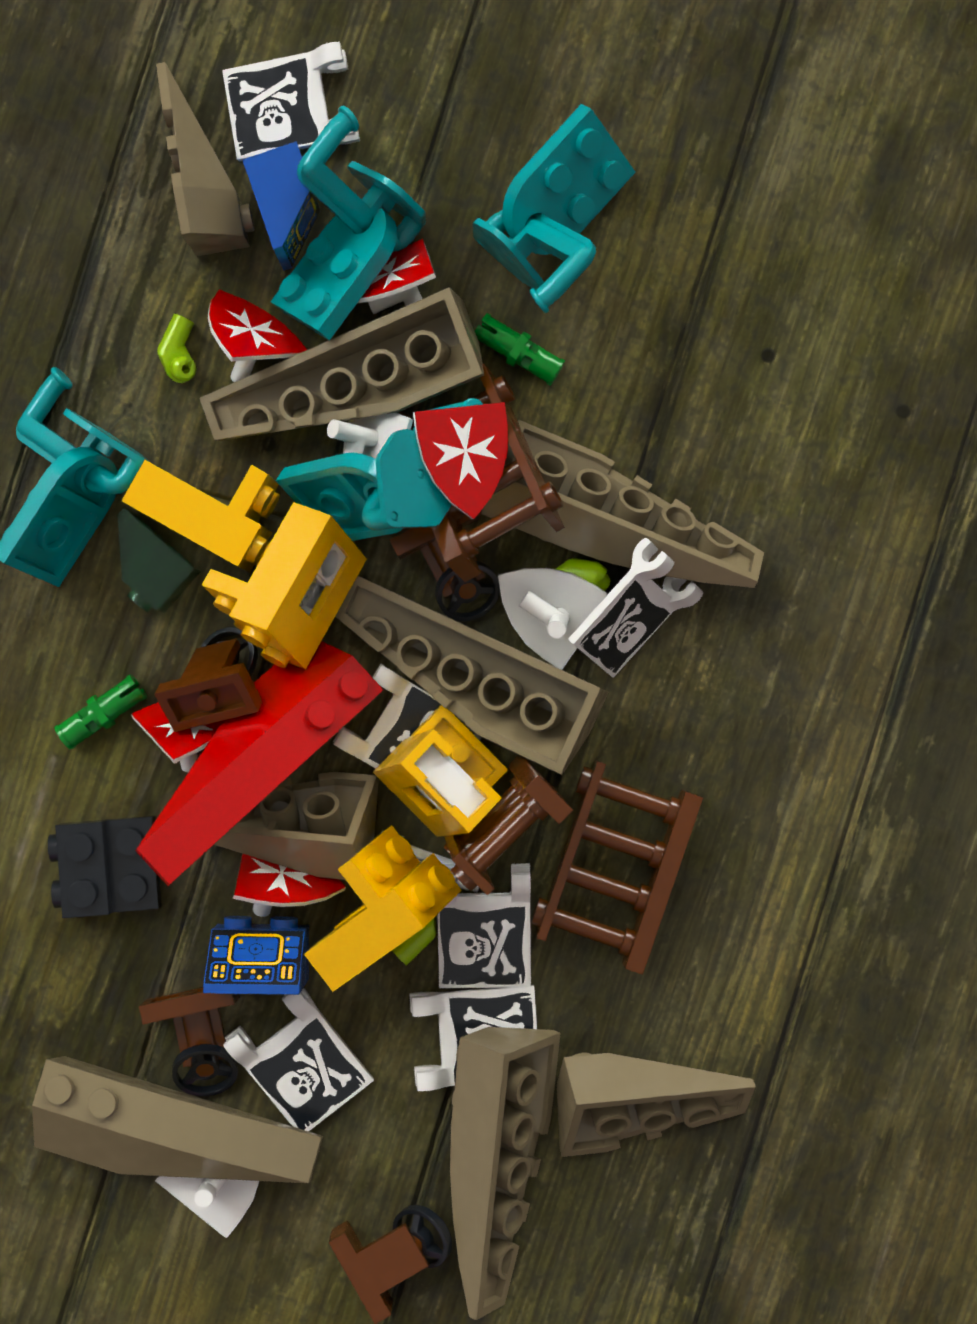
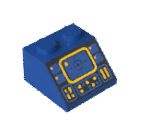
[243,141,320,271]
[203,916,309,995]

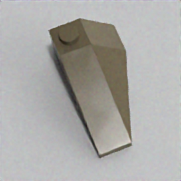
[156,62,255,257]
[214,772,379,880]
[557,1053,756,1157]

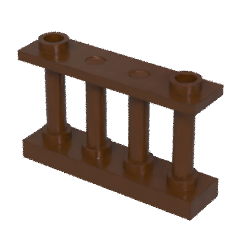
[398,364,565,582]
[443,755,573,896]
[530,760,703,975]

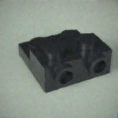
[48,816,162,918]

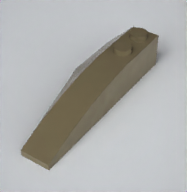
[199,287,484,441]
[481,420,764,588]
[335,576,609,775]
[450,1027,561,1320]
[32,1056,323,1183]

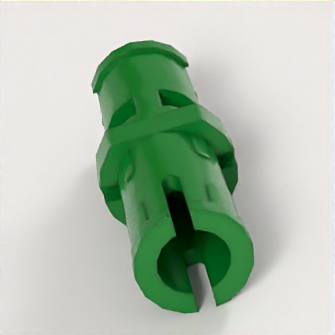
[475,313,565,386]
[54,674,148,750]

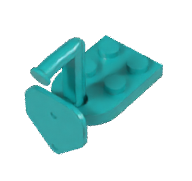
[472,104,635,313]
[270,106,426,341]
[0,367,149,587]
[275,398,483,541]

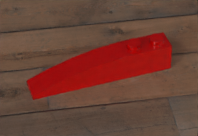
[135,641,383,886]

